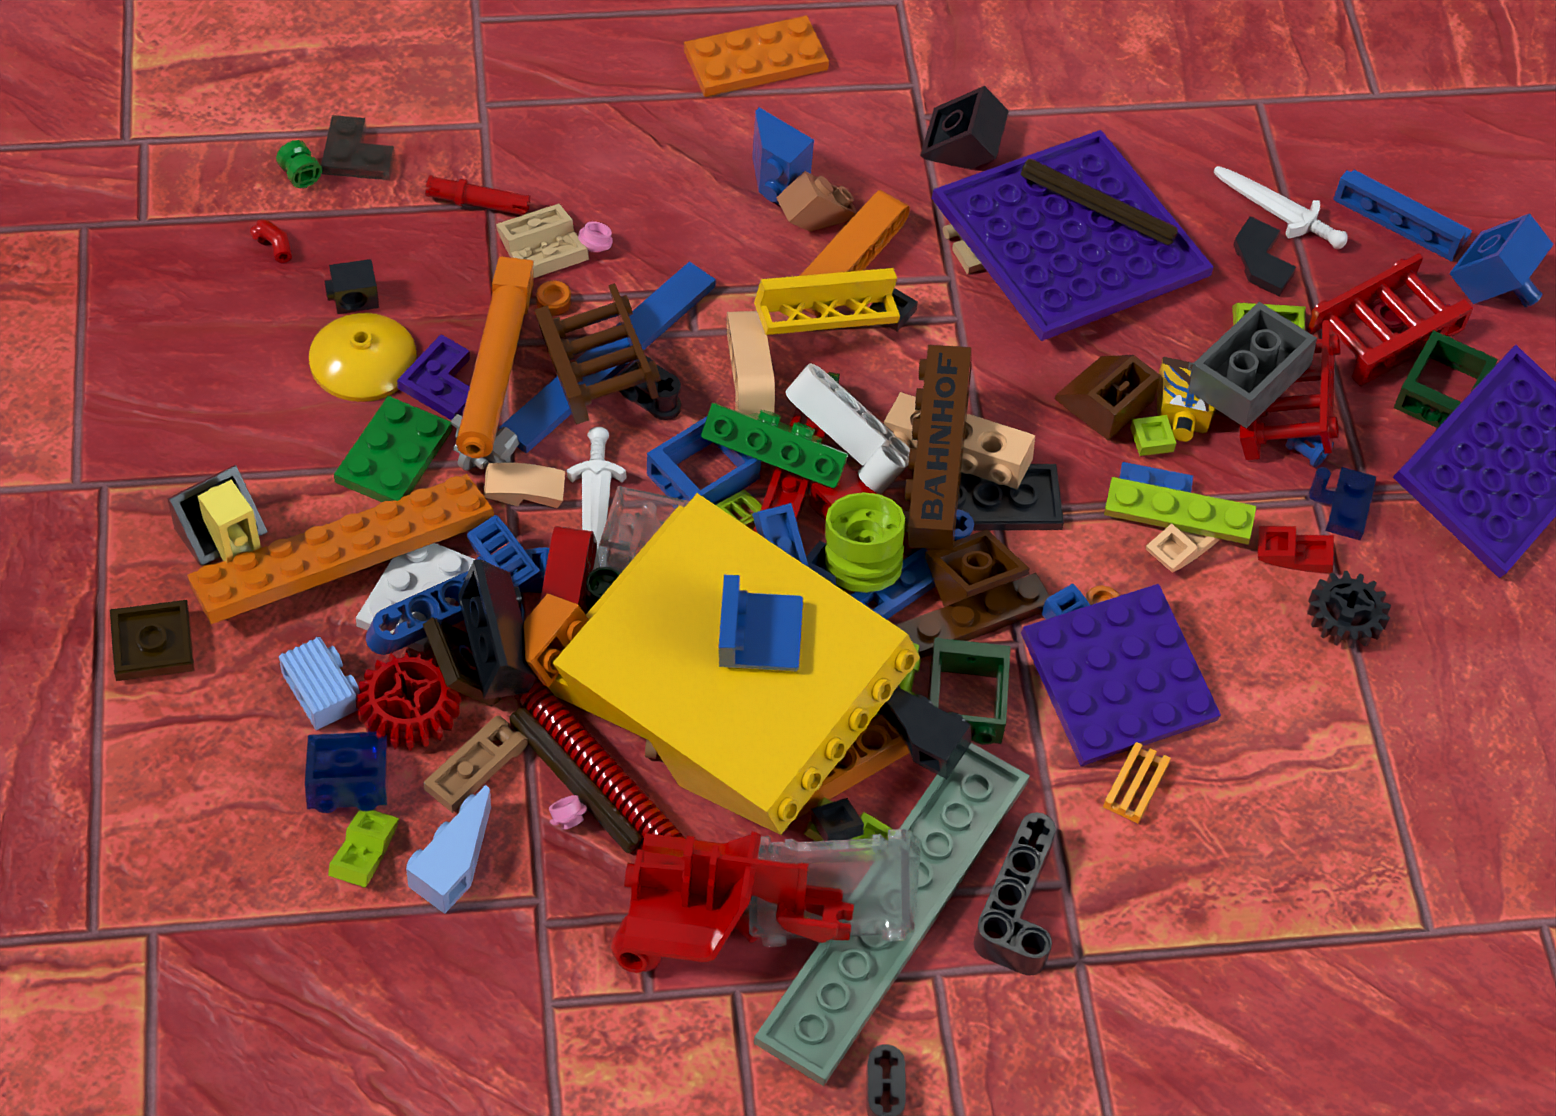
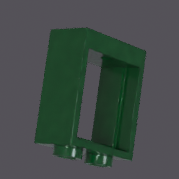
[1394,330,1498,428]
[928,638,1011,745]

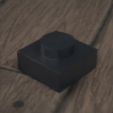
[869,288,918,332]
[811,798,864,846]

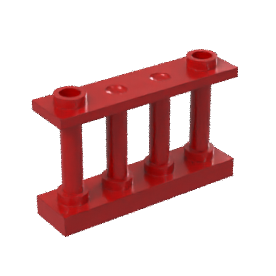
[1307,253,1473,387]
[1240,320,1341,460]

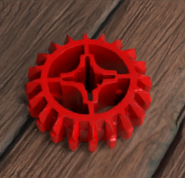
[355,649,462,751]

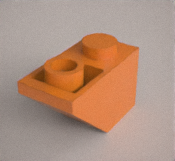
[524,593,589,687]

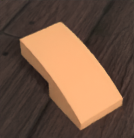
[484,463,565,509]
[1146,524,1220,573]

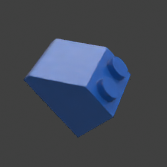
[752,107,814,205]

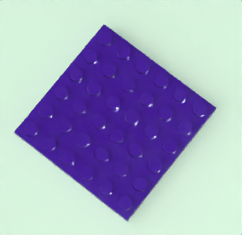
[931,130,1214,341]

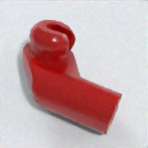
[250,219,292,263]

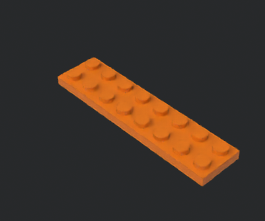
[187,474,494,624]

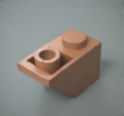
[776,171,857,232]

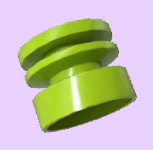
[825,492,905,593]

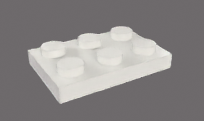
[356,543,475,653]

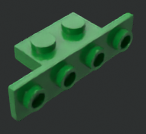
[701,402,849,488]

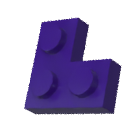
[397,334,470,420]

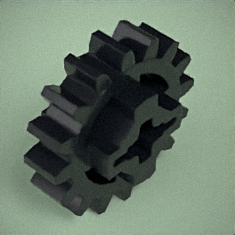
[1307,571,1391,648]

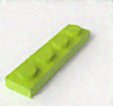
[1104,477,1256,544]

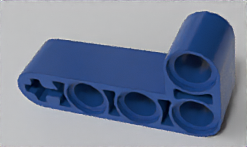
[366,571,524,655]

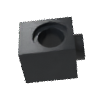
[324,259,379,314]

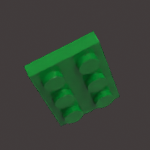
[334,396,452,502]

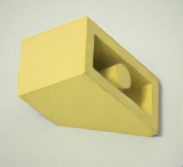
[198,480,261,563]

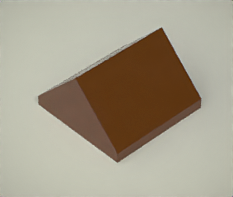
[925,529,1030,607]

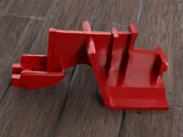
[622,831,854,962]

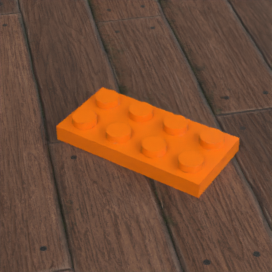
[684,15,829,97]

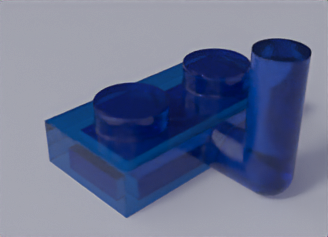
[1308,467,1377,541]

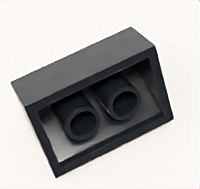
[458,559,538,699]

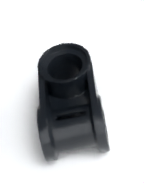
[617,355,682,420]

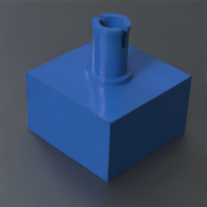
[1449,213,1554,308]

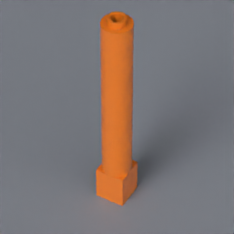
[456,256,534,458]

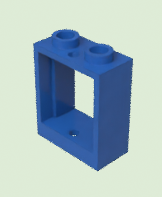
[647,416,761,507]

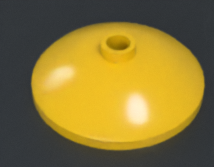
[309,313,417,402]

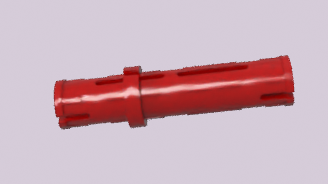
[425,175,531,215]

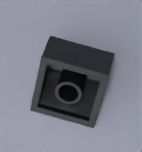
[920,86,1009,170]

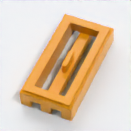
[1103,742,1171,824]

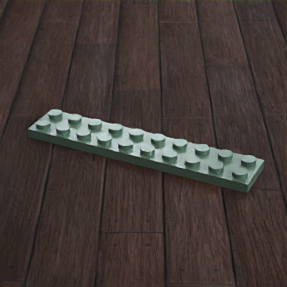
[754,743,1030,1086]

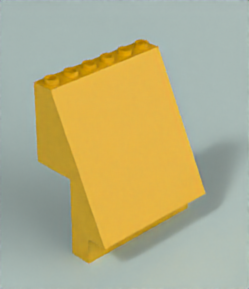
[548,493,920,835]

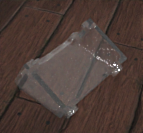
[749,829,920,946]

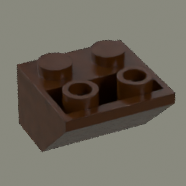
[1055,355,1161,440]

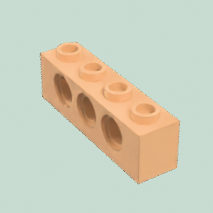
[884,392,1035,489]

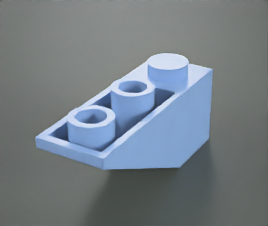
[406,785,491,914]

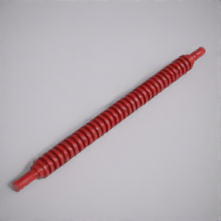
[514,678,762,943]

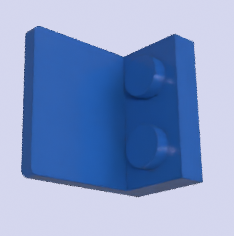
[719,574,803,671]

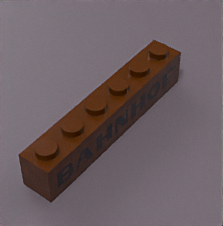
[903,345,972,550]

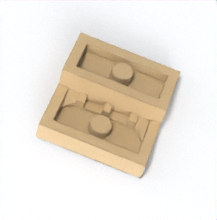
[496,204,589,278]

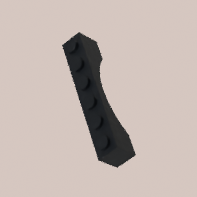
[877,685,971,779]

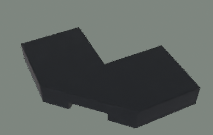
[1233,216,1296,296]

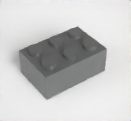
[1189,302,1317,428]

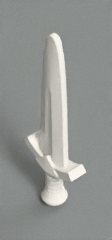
[1214,166,1348,249]
[567,426,627,574]

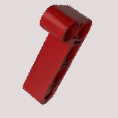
[540,526,597,609]

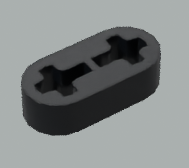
[866,1044,906,1116]

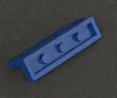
[1333,170,1472,262]

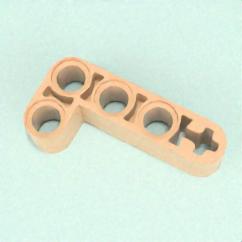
[726,311,775,415]

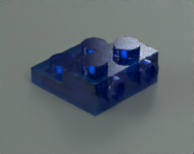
[305,732,388,813]

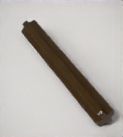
[1021,159,1178,246]
[509,707,643,853]

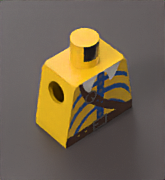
[1157,357,1217,442]

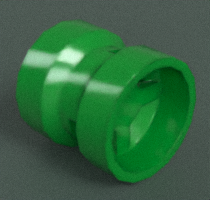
[276,140,322,189]

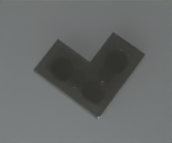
[321,115,395,181]

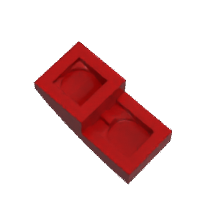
[1258,526,1334,573]

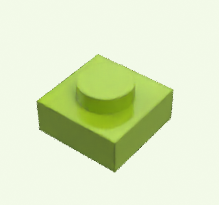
[1130,415,1176,456]

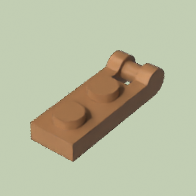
[423,715,529,813]

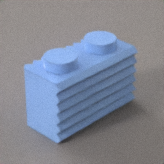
[279,637,360,730]

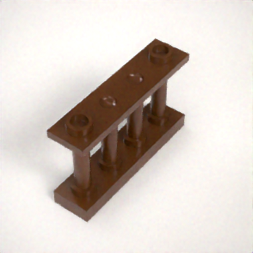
[534,283,661,425]

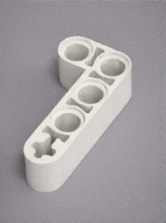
[786,363,910,494]

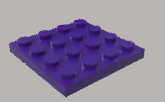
[1021,584,1221,766]

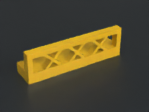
[754,268,900,335]

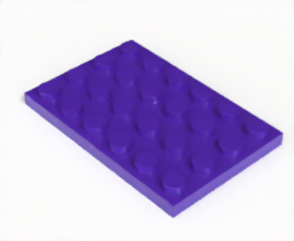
[1393,345,1556,578]

